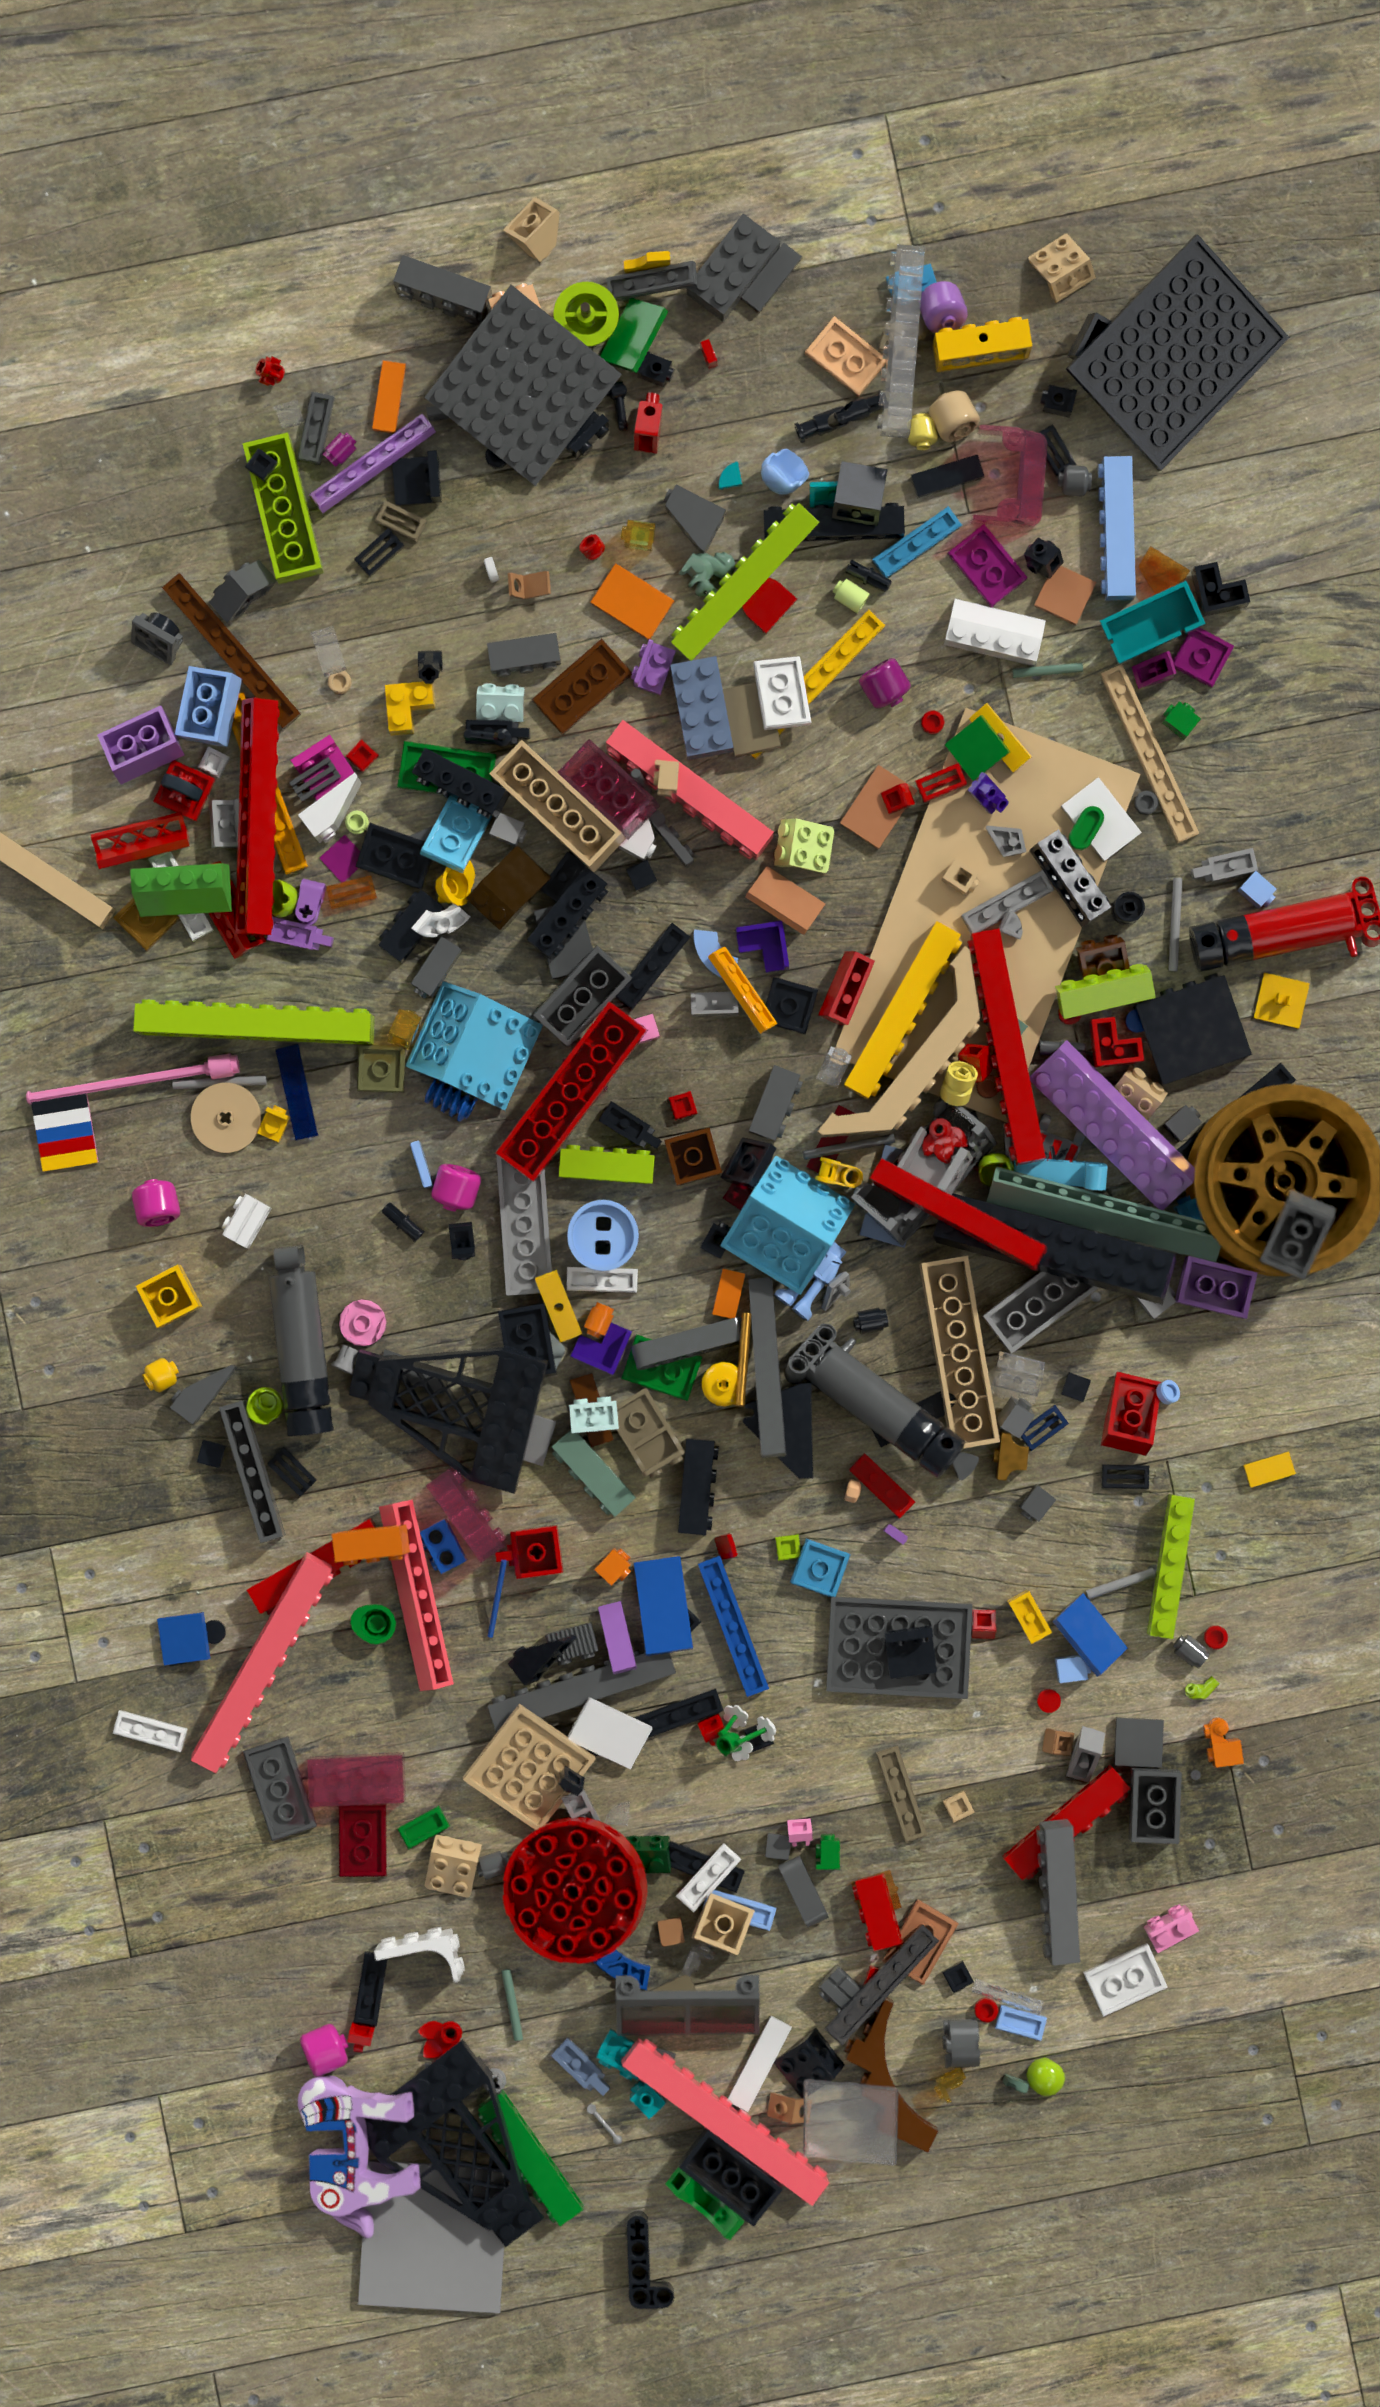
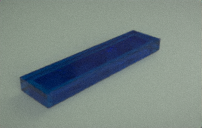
[275,1044,319,1141]

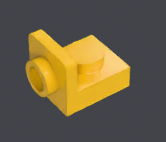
[257,1105,291,1143]

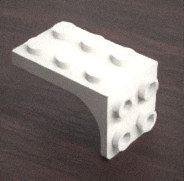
[374,1927,465,1983]

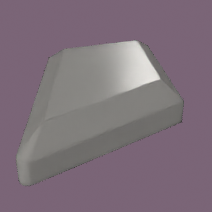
[986,826,1026,857]
[821,1271,851,1311]

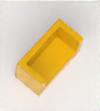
[1007,1590,1052,1644]

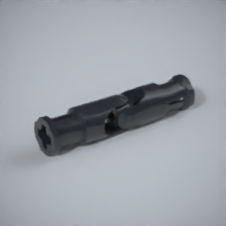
[794,390,888,443]

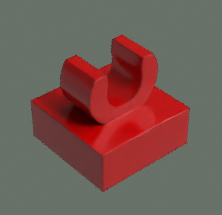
[697,1713,725,1746]
[347,2022,375,2053]

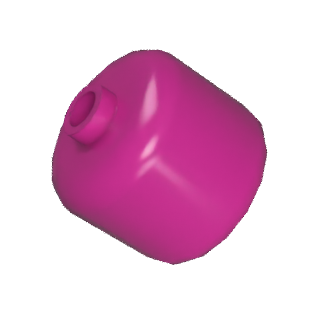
[431,1164,481,1212]
[132,1179,180,1227]
[300,2024,349,2077]

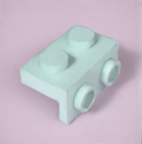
[476,683,525,722]

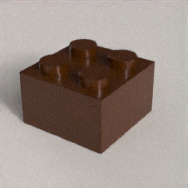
[664,1127,722,1186]

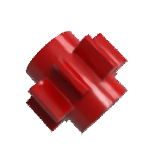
[255,356,285,386]

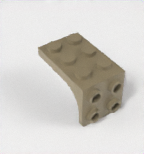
[617,1388,685,1479]

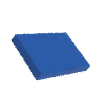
[1052,1593,1128,1677]

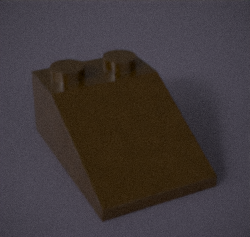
[466,845,552,930]

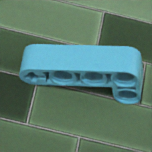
[1013,1159,1108,1190]

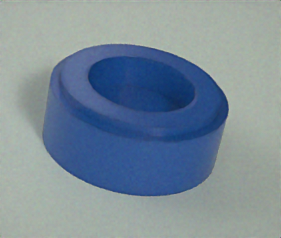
[1125,1009,1143,1033]

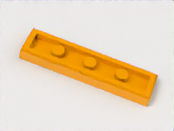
[708,946,777,1034]

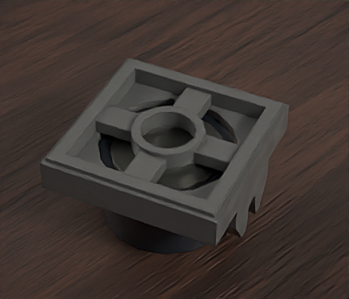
[131,612,183,665]

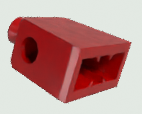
[634,393,663,454]

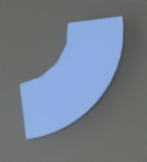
[694,930,738,979]

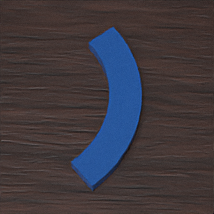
[570,1886,650,1990]

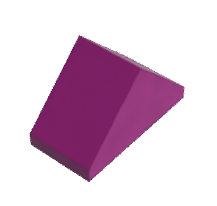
[1132,651,1176,689]

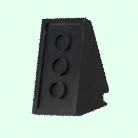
[743,1383,813,1479]

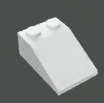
[298,773,362,843]

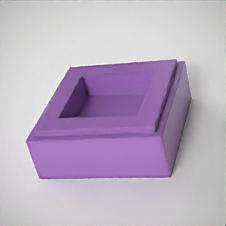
[883,1523,908,1545]

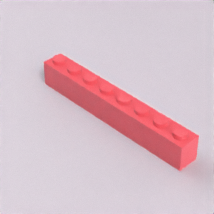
[379,1500,454,1691]

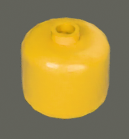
[701,1362,738,1407]

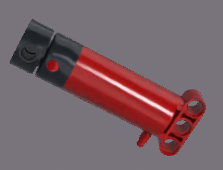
[1189,876,1380,972]

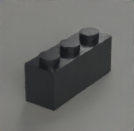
[378,890,445,964]

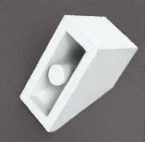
[619,805,657,861]

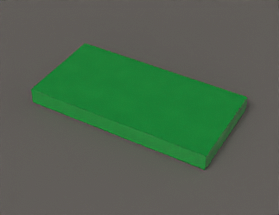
[397,741,497,796]

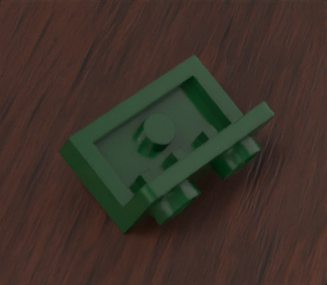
[625,1835,671,1874]

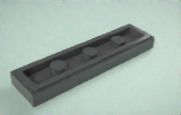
[606,261,697,301]

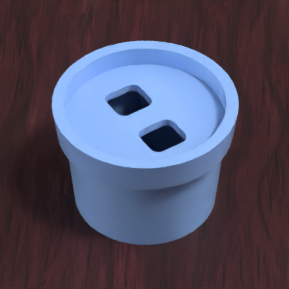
[567,1200,638,1271]

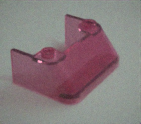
[971,425,1047,527]

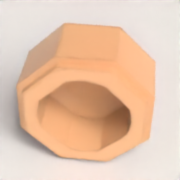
[844,1479,861,1503]

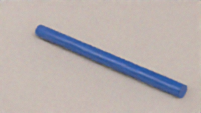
[487,1560,507,1638]

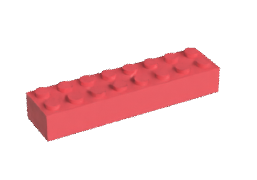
[606,720,774,860]

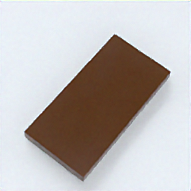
[532,638,632,735]

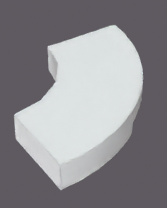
[412,904,470,937]

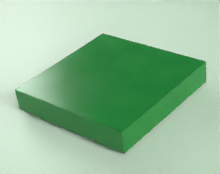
[944,715,1010,781]

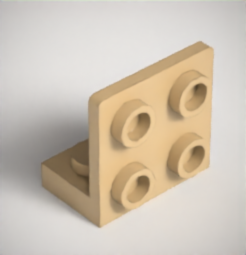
[1028,234,1096,302]

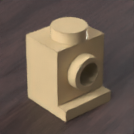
[654,760,679,797]
[941,858,980,895]

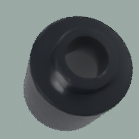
[853,1307,889,1335]

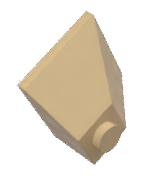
[503,197,560,262]

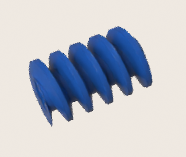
[424,1079,478,1122]

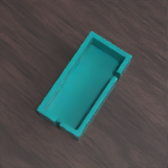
[1099,581,1206,665]

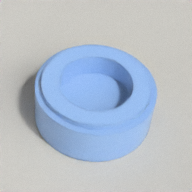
[1156,1380,1180,1405]

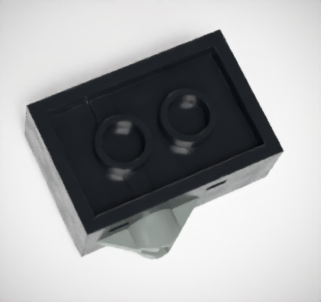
[498,1303,565,1377]

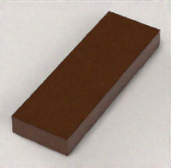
[570,1373,614,1447]

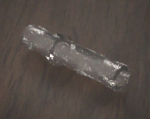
[971,1978,1044,2016]

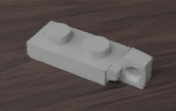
[1190,848,1258,882]

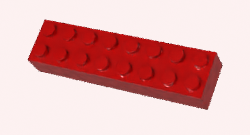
[496,1002,648,1181]

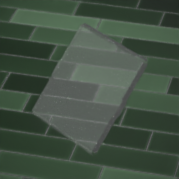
[803,2079,898,2165]

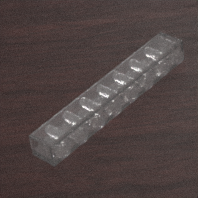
[877,244,925,438]

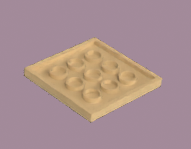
[463,1704,596,1830]

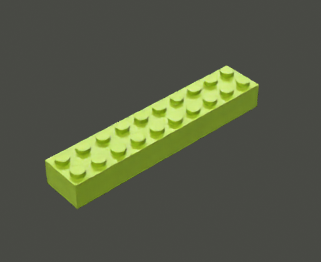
[134,999,375,1045]

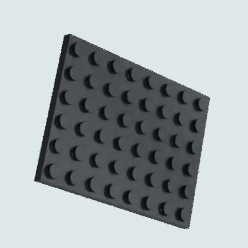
[1066,234,1290,471]

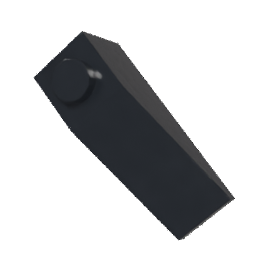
[508,1635,577,1686]

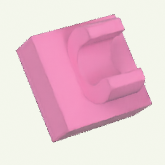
[787,1818,813,1847]

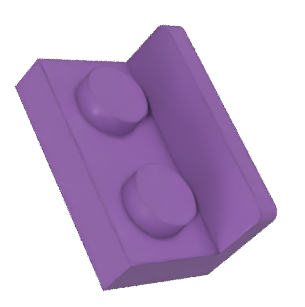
[631,639,676,696]

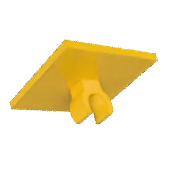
[1253,972,1310,1029]

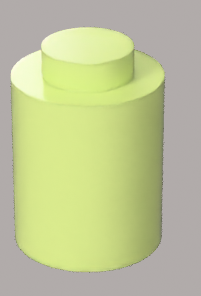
[833,579,870,614]

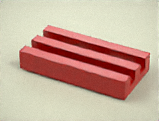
[915,763,967,803]

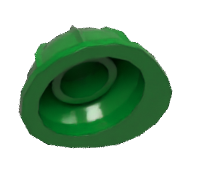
[350,1604,396,1644]

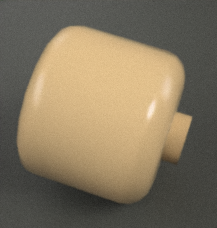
[928,390,980,442]

